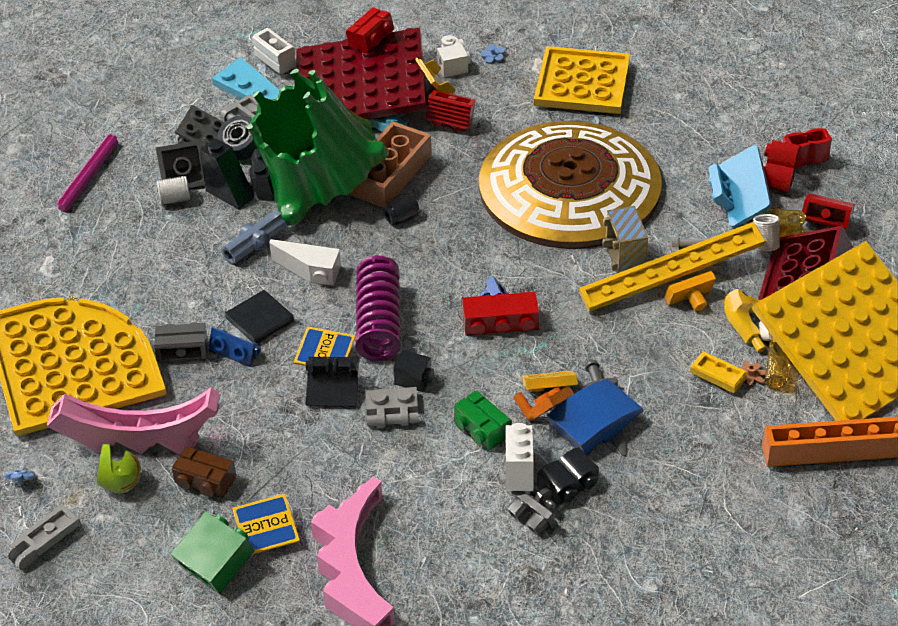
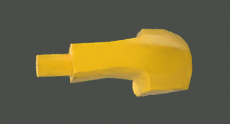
[724,289,766,353]

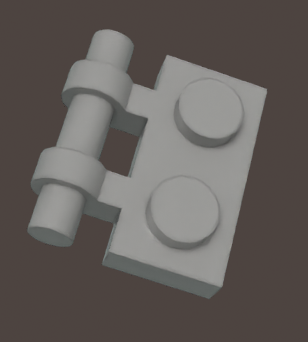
[365,387,419,428]

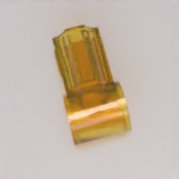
[764,340,790,391]

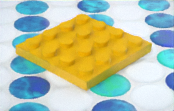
[534,46,630,114]

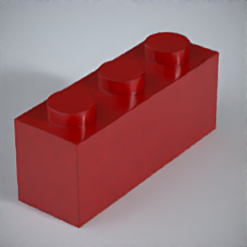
[462,292,539,336]

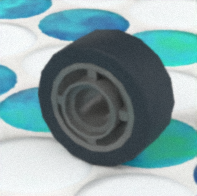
[218,115,258,160]

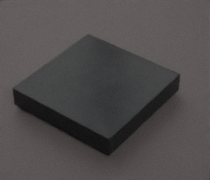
[225,290,294,343]

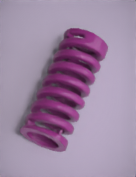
[355,255,401,361]

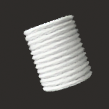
[157,176,190,205]
[753,214,780,251]

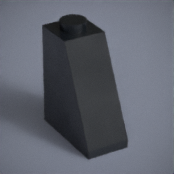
[199,138,254,210]

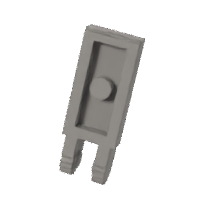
[4,505,81,570]

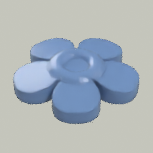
[481,44,505,64]
[4,470,35,485]

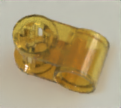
[761,208,806,237]

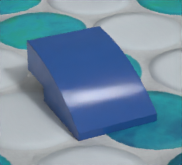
[547,379,644,455]

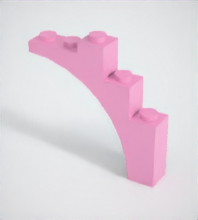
[47,387,220,454]
[311,476,395,626]

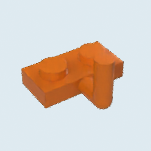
[513,386,574,421]

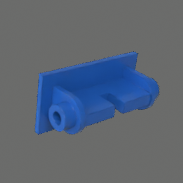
[209,327,261,367]

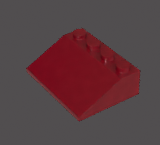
[758,225,853,300]

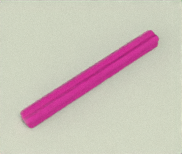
[57,134,118,212]

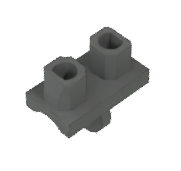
[507,487,558,535]

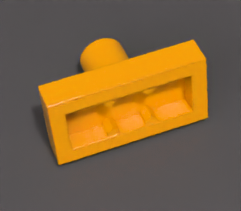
[664,271,716,311]

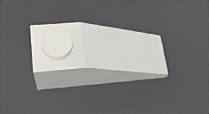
[269,239,341,286]

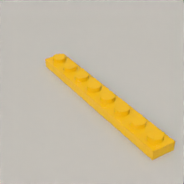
[579,222,765,312]

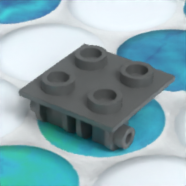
[175,105,225,147]

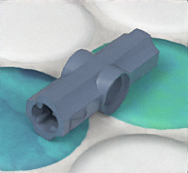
[221,210,287,265]

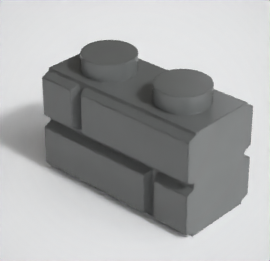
[154,322,208,362]

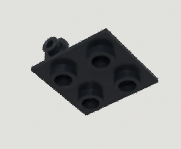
[306,356,359,407]

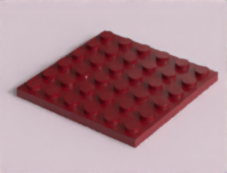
[296,27,427,120]

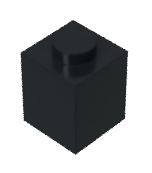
[393,350,434,392]

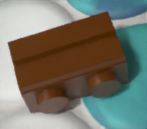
[172,446,236,498]

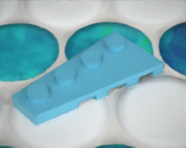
[212,57,279,99]

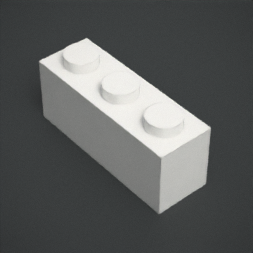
[506,423,534,491]

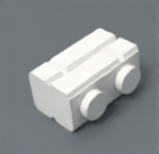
[252,28,296,74]

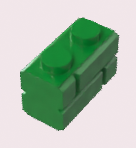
[454,391,512,450]

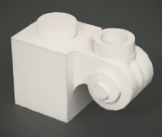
[437,35,471,78]

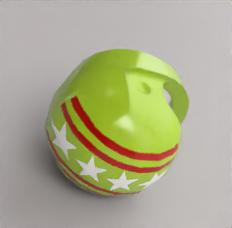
[97,444,141,494]

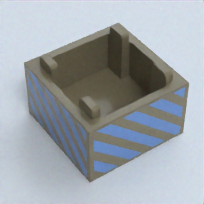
[602,206,648,274]

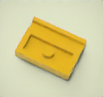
[522,370,578,392]

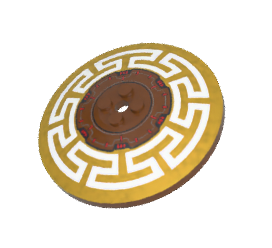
[479,121,662,249]

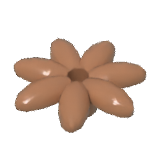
[738,361,768,386]

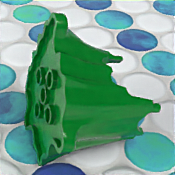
[247,69,389,225]

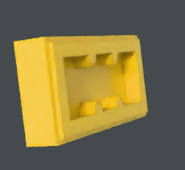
[690,351,748,393]

